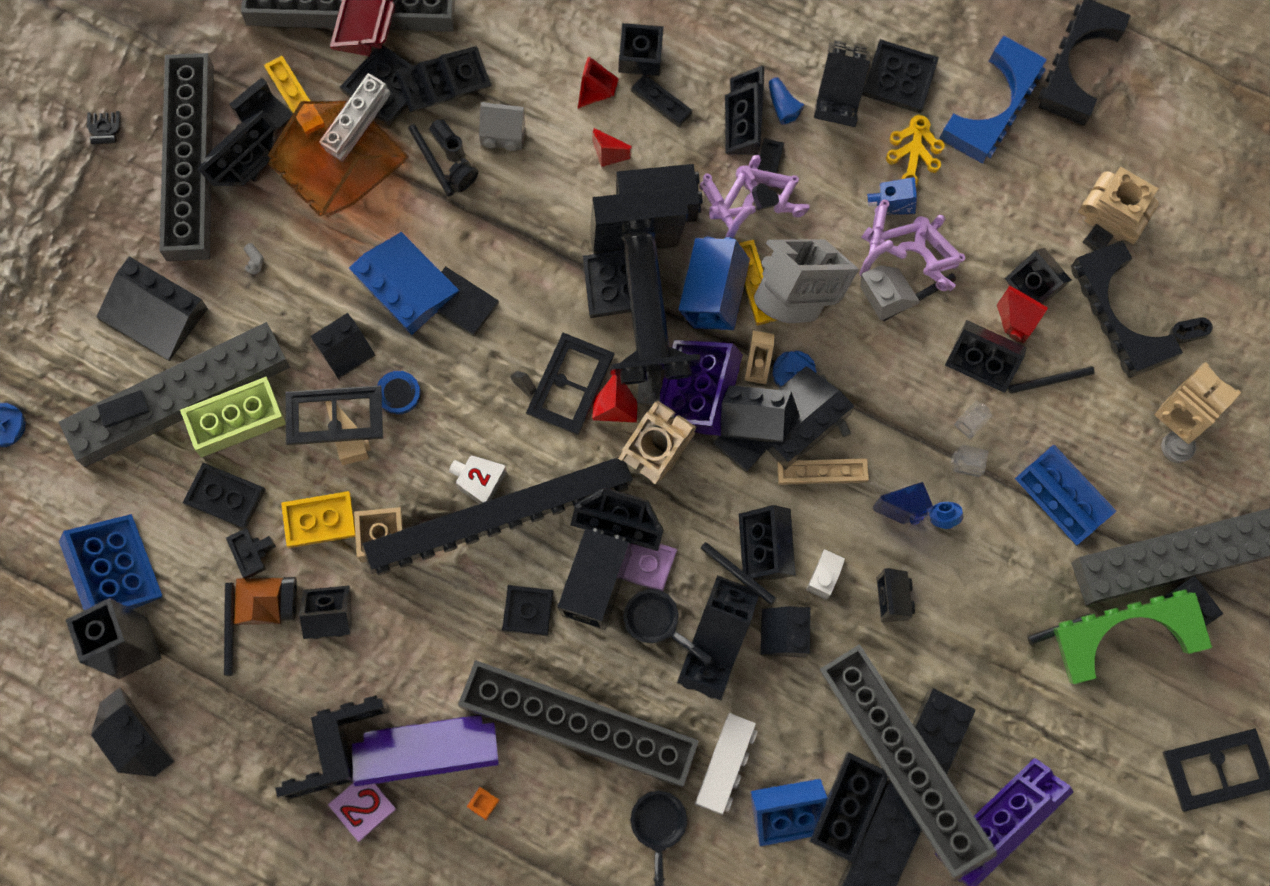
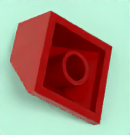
[997,285,1048,344]

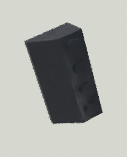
[809,752,888,863]

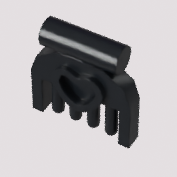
[87,111,121,145]

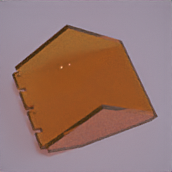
[268,101,409,218]

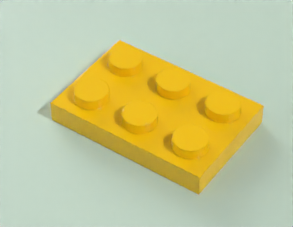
[281,491,356,548]

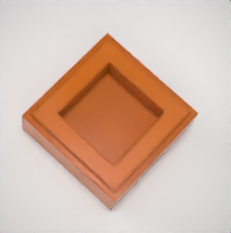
[466,787,500,821]

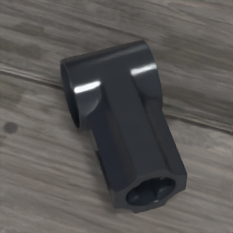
[429,119,464,162]

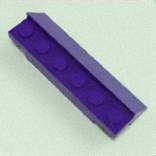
[935,758,1074,886]

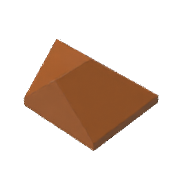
[234,578,283,625]

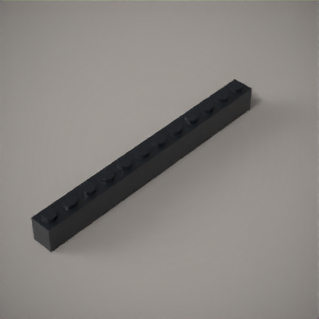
[362,457,633,576]

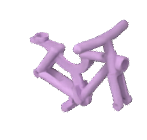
[699,155,809,238]
[859,199,965,292]

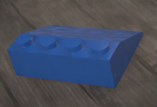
[349,232,459,335]
[59,514,163,610]

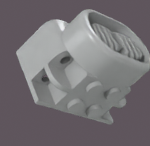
[754,239,859,323]

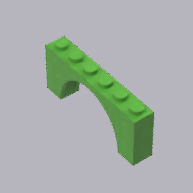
[1054,589,1212,684]

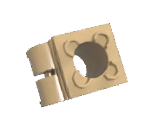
[1078,167,1159,245]
[1154,362,1241,445]
[618,401,696,484]

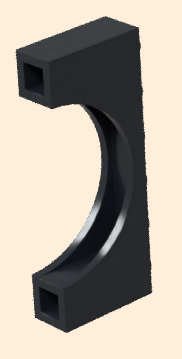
[1038,0,1131,126]
[1071,240,1183,379]

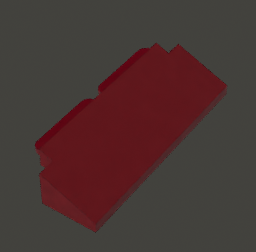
[330,0,395,56]

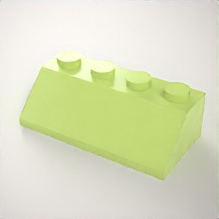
[180,377,286,457]

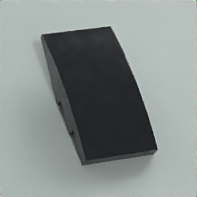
[395,46,492,113]

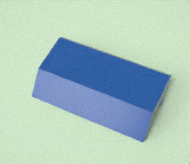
[1015,445,1116,545]

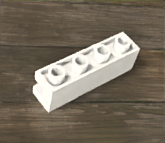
[319,73,391,162]
[694,713,758,815]

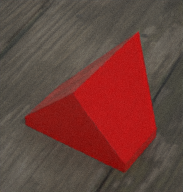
[577,57,619,109]
[592,128,632,167]
[592,375,638,423]

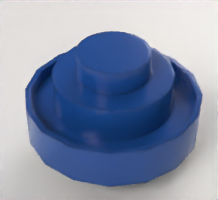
[929,502,963,529]

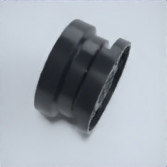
[445,158,479,193]

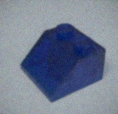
[873,482,933,525]

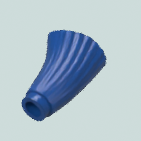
[768,77,804,125]

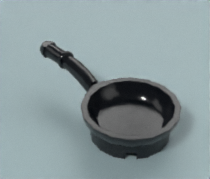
[623,589,713,666]
[630,791,688,886]

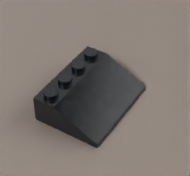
[96,256,208,361]
[759,366,855,470]

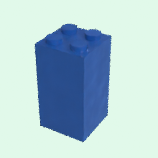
[678,236,750,330]

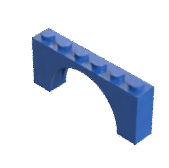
[939,35,1047,164]

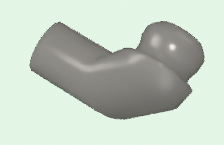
[244,243,264,274]

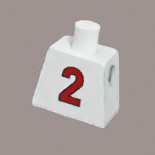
[449,456,507,504]

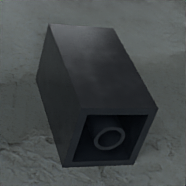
[616,164,703,222]
[557,528,632,630]
[65,598,162,679]

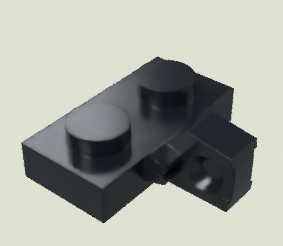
[226,528,276,580]

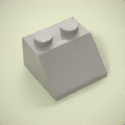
[479,102,526,151]
[860,265,920,320]

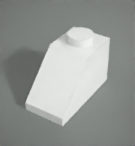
[806,549,845,600]

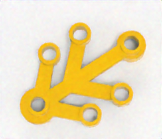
[886,115,944,186]

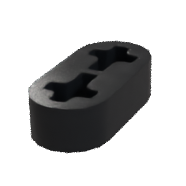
[1169,317,1213,343]
[281,577,297,620]

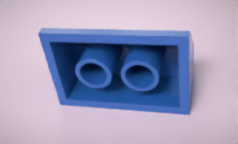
[751,779,827,846]

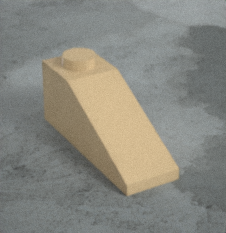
[326,401,371,465]

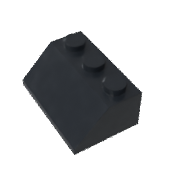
[945,320,1027,393]
[721,385,798,444]
[739,505,796,580]

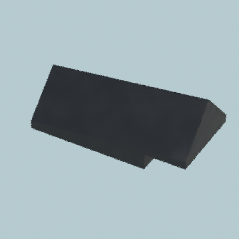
[725,65,765,155]

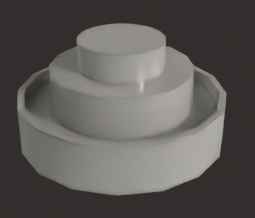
[1161,431,1196,463]

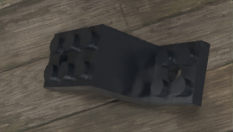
[814,40,870,128]
[677,575,759,701]
[275,696,390,800]

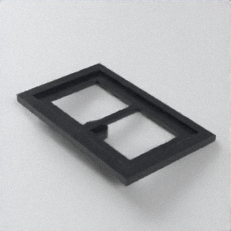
[526,332,615,435]
[286,385,383,445]
[1163,728,1270,812]

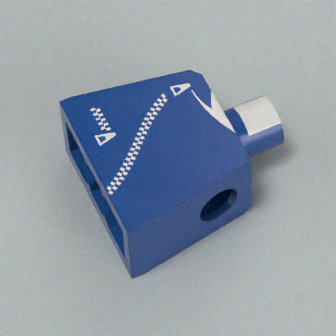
[867,177,917,215]

